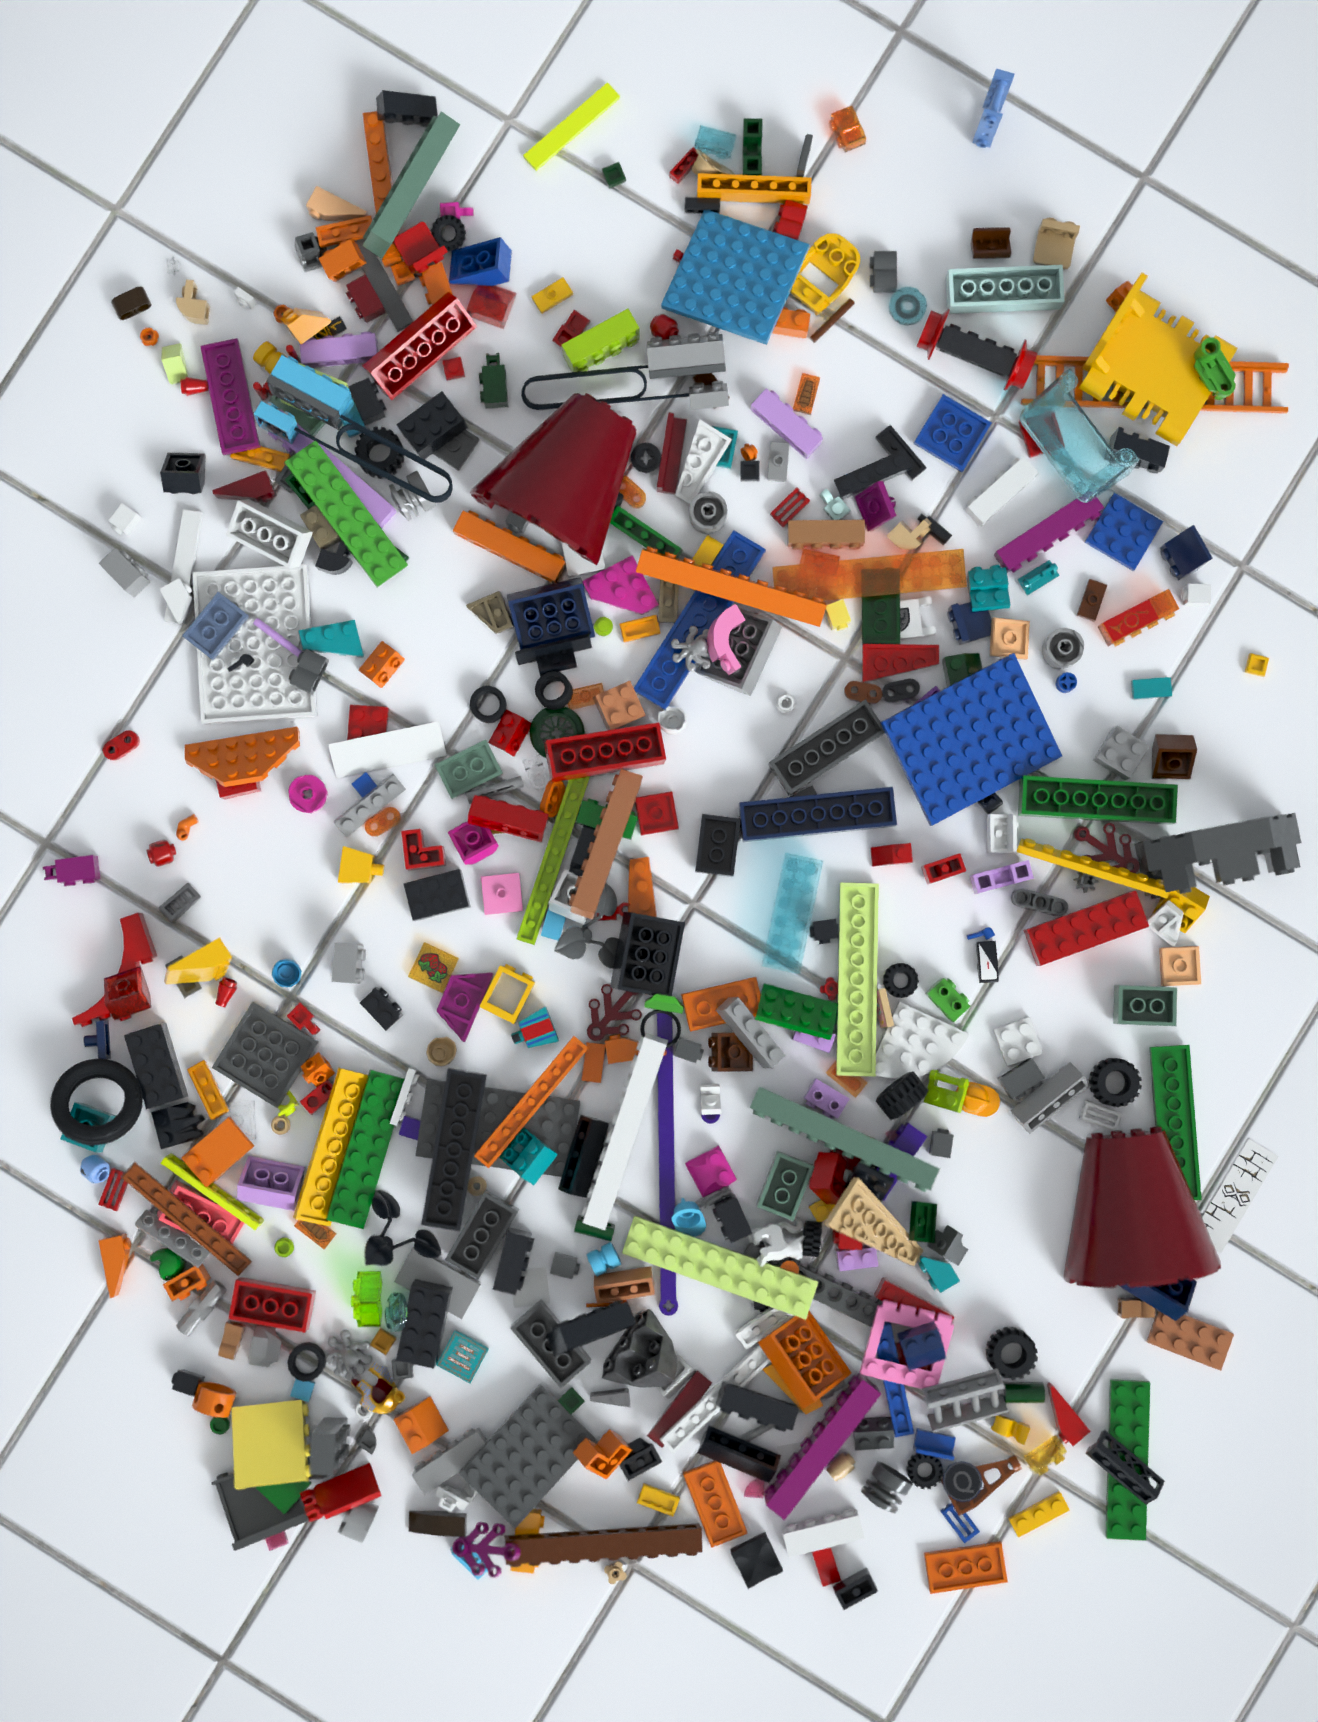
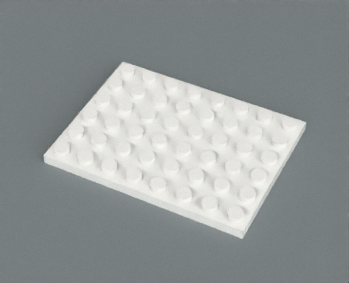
[192,564,317,724]

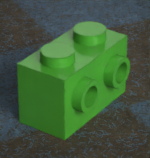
[925,978,971,1022]

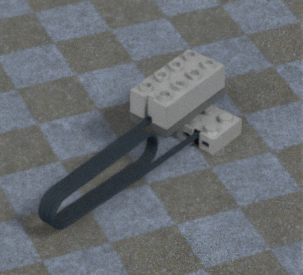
[521,331,729,410]

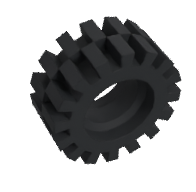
[431,215,466,251]
[883,963,919,998]
[802,1220,822,1257]
[907,1452,943,1489]

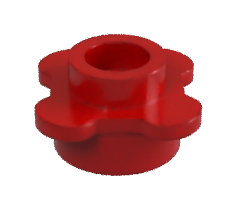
[820,977,838,1000]

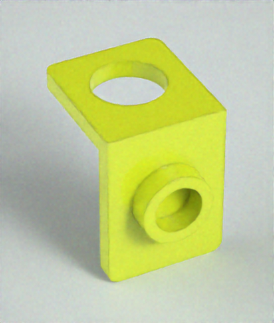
[278,1090,299,1117]

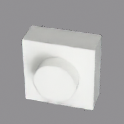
[234,287,257,309]

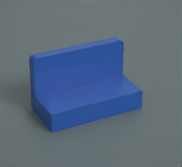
[913,1428,956,1461]

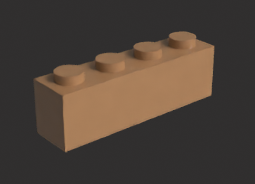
[787,520,865,550]

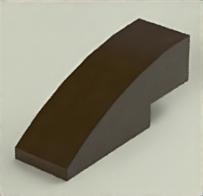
[409,1511,467,1537]

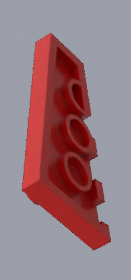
[862,644,939,682]

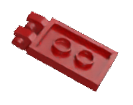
[300,1463,382,1522]

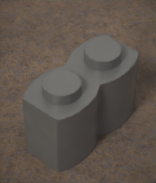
[869,251,897,293]
[289,649,329,695]

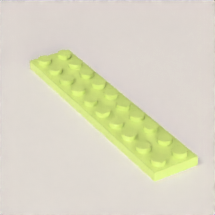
[836,882,879,1077]
[622,1216,819,1319]

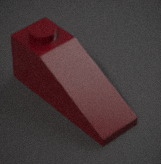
[212,470,277,503]

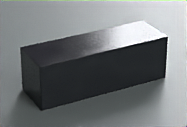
[684,197,720,214]

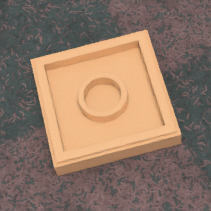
[990,617,1030,660]
[1159,946,1201,986]

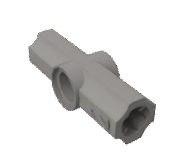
[176,1279,227,1337]

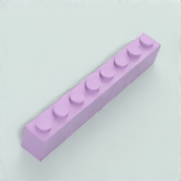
[267,409,396,529]

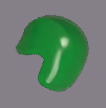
[150,1247,185,1281]

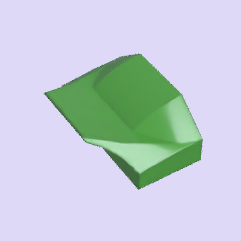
[644,994,684,1014]

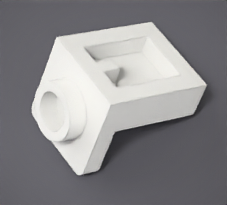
[701,1084,721,1115]

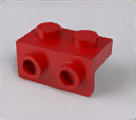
[488,709,531,757]

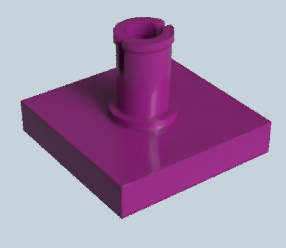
[854,480,897,532]

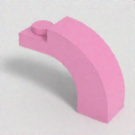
[707,604,745,675]

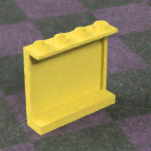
[231,1400,312,1490]

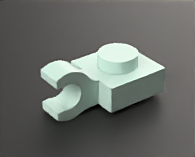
[819,488,851,520]

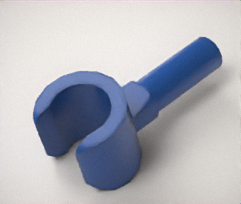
[967,927,995,940]

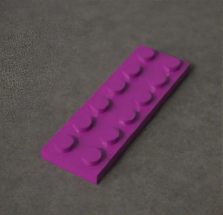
[200,338,261,456]

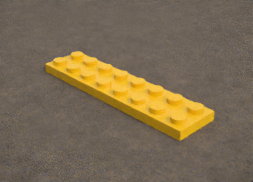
[293,1067,368,1226]

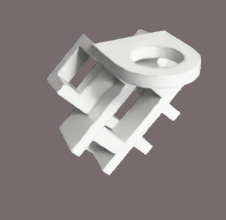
[435,1481,477,1512]

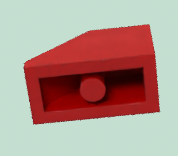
[870,843,913,867]

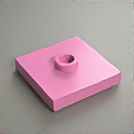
[481,873,523,915]

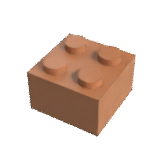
[593,681,646,730]

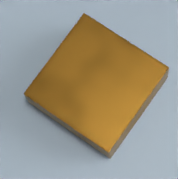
[370,1328,397,1355]

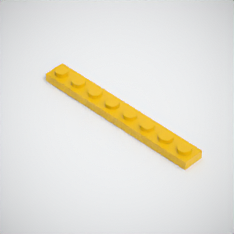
[1017,838,1169,898]

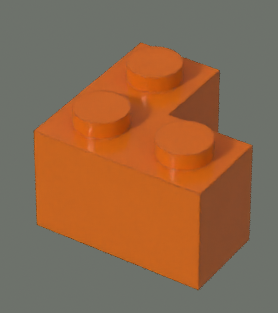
[573,1429,632,1480]

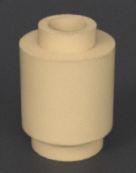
[826,1452,856,1482]

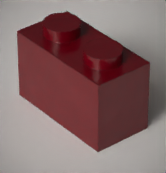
[346,274,386,323]

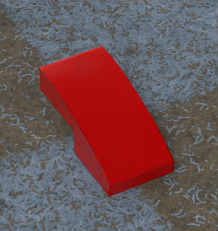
[552,310,590,347]
[812,1547,841,1587]

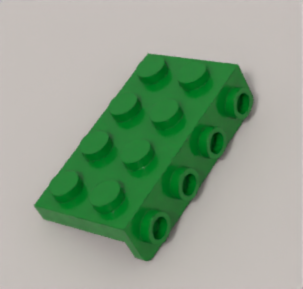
[755,983,838,1040]

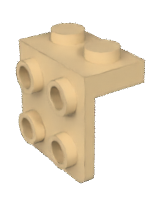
[1033,218,1080,269]

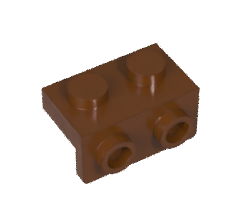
[971,227,1011,259]

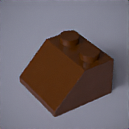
[1152,734,1197,779]

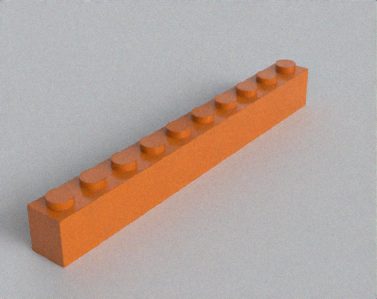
[636,546,827,627]

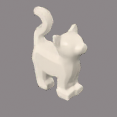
[746,1218,805,1267]

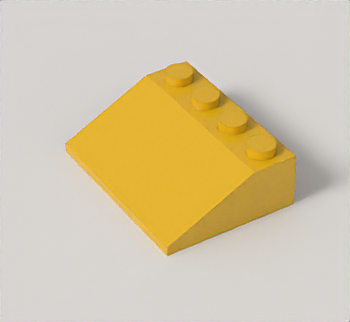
[164,937,232,984]

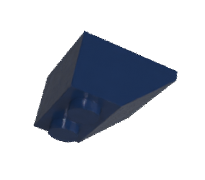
[897,1321,946,1371]

